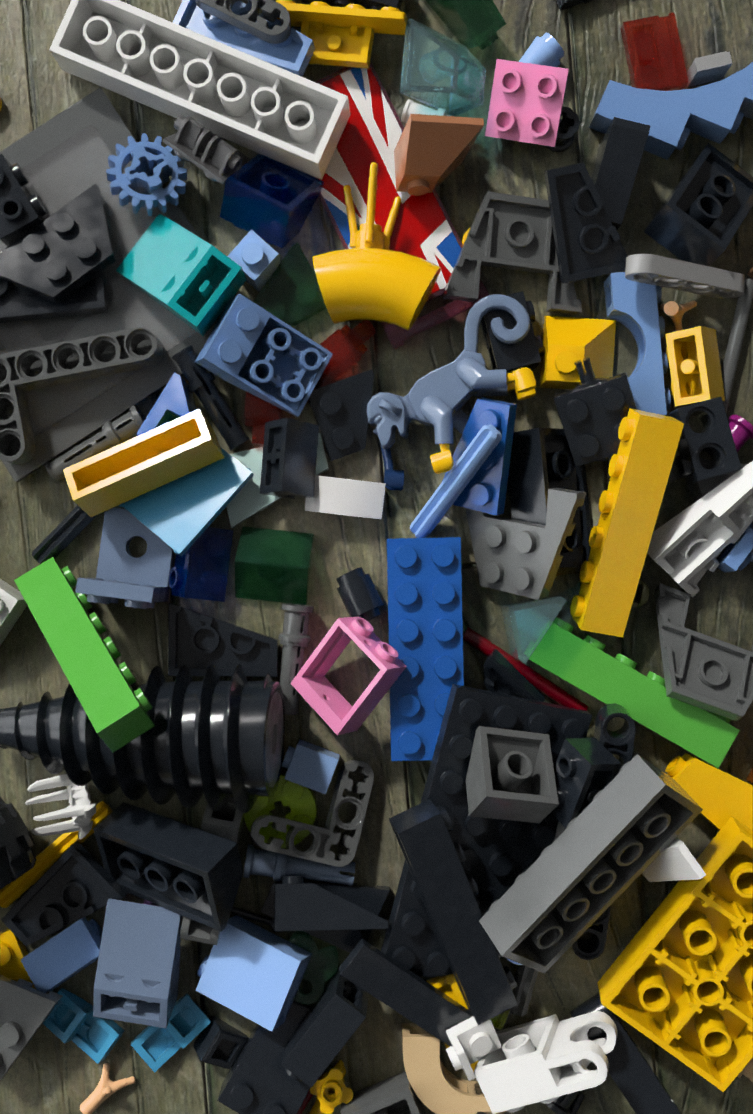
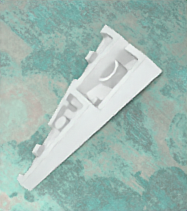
[647,461,753,597]

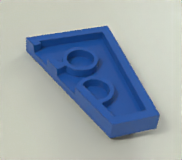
[442,398,517,516]

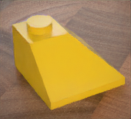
[540,316,616,390]

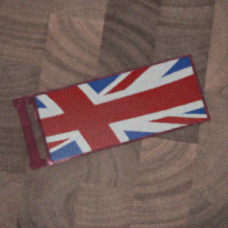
[307,61,489,349]

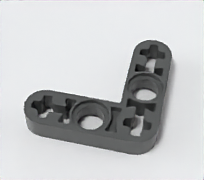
[195,0,292,44]
[250,760,374,867]

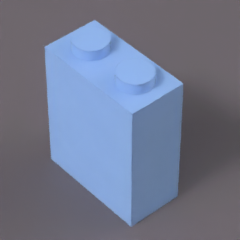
[196,915,312,1032]

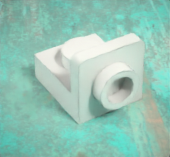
[446,1016,502,1081]

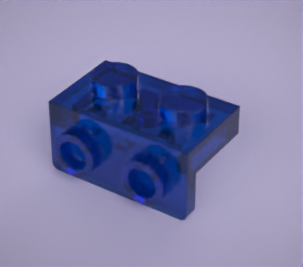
[169,527,234,602]

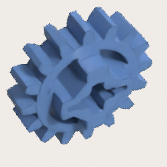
[106,133,187,216]

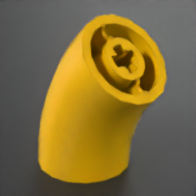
[313,248,441,330]

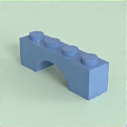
[604,272,671,415]

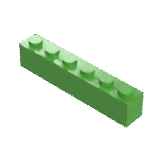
[14,557,154,753]
[522,617,740,768]

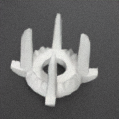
[25,773,96,839]

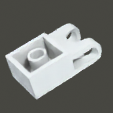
[474,1011,618,1114]

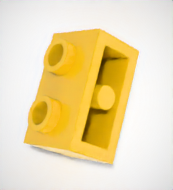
[665,326,725,407]

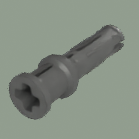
[45,404,146,484]
[278,603,314,715]

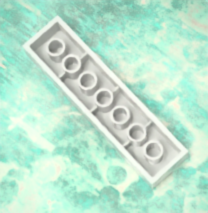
[49,0,351,180]

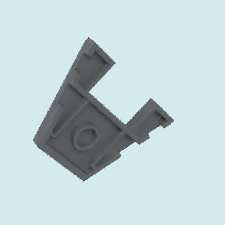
[443,191,582,316]
[465,488,586,600]
[654,583,753,721]

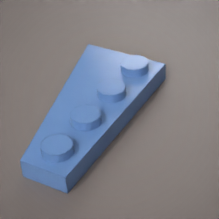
[173,0,315,77]

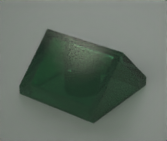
[235,526,314,605]

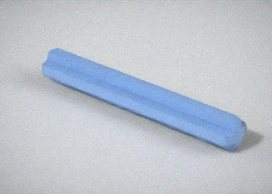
[410,424,502,538]

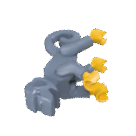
[366,294,536,474]

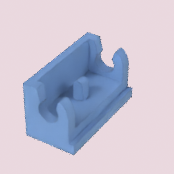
[20,917,103,993]

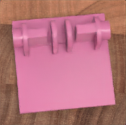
[485,59,569,147]

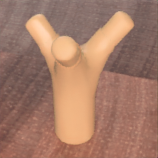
[660,300,697,331]
[80,1063,136,1114]

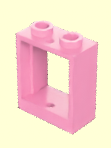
[290,617,407,735]

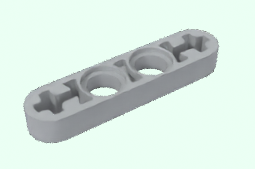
[625,254,745,299]

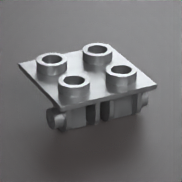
[163,115,257,185]

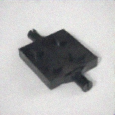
[554,358,638,468]

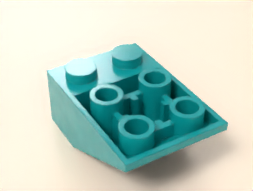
[116,213,247,336]

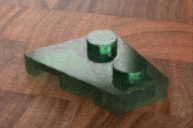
[253,243,327,327]

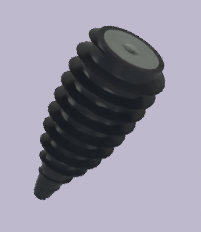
[0,664,285,813]

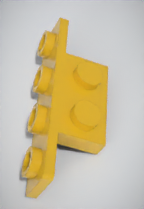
[276,0,410,69]

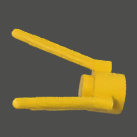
[344,162,401,250]

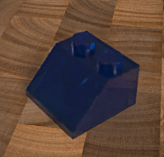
[220,154,324,248]

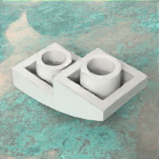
[305,475,386,519]

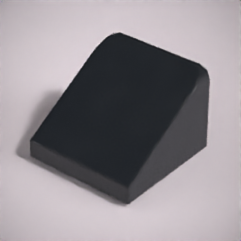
[193,1016,249,1069]

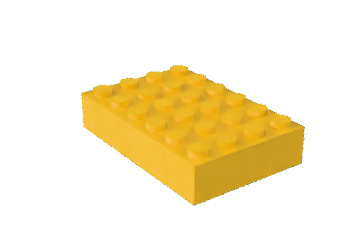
[597,816,753,1092]

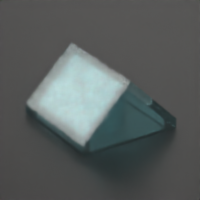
[500,595,567,664]

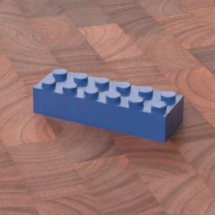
[386,537,464,761]

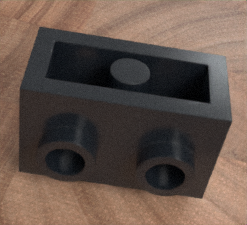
[0,154,47,247]
[551,738,622,828]

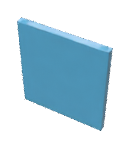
[119,447,254,557]

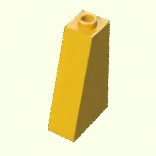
[665,753,753,831]

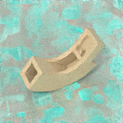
[402,1023,507,1114]

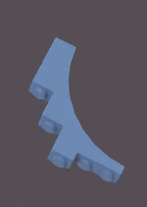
[589,62,753,160]

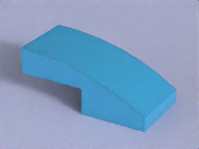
[43,988,125,1064]
[131,994,211,1073]

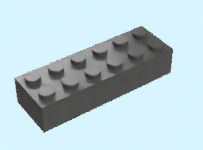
[479,754,703,973]

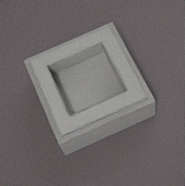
[685,51,733,87]

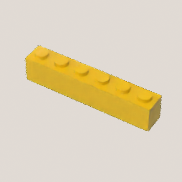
[570,408,684,638]

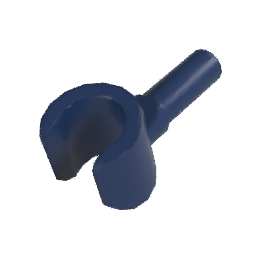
[380,443,404,491]

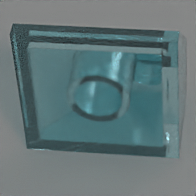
[400,18,486,116]

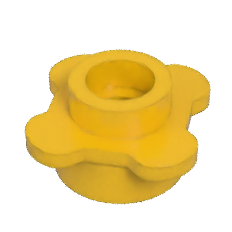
[310,1068,353,1114]

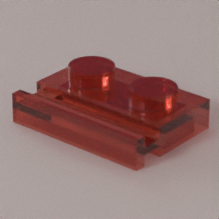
[620,12,688,91]

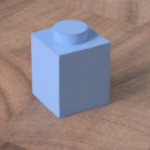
[227,229,282,292]
[282,740,340,794]

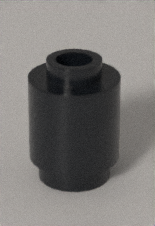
[336,567,384,621]

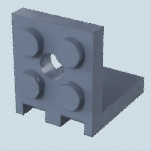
[75,507,174,609]

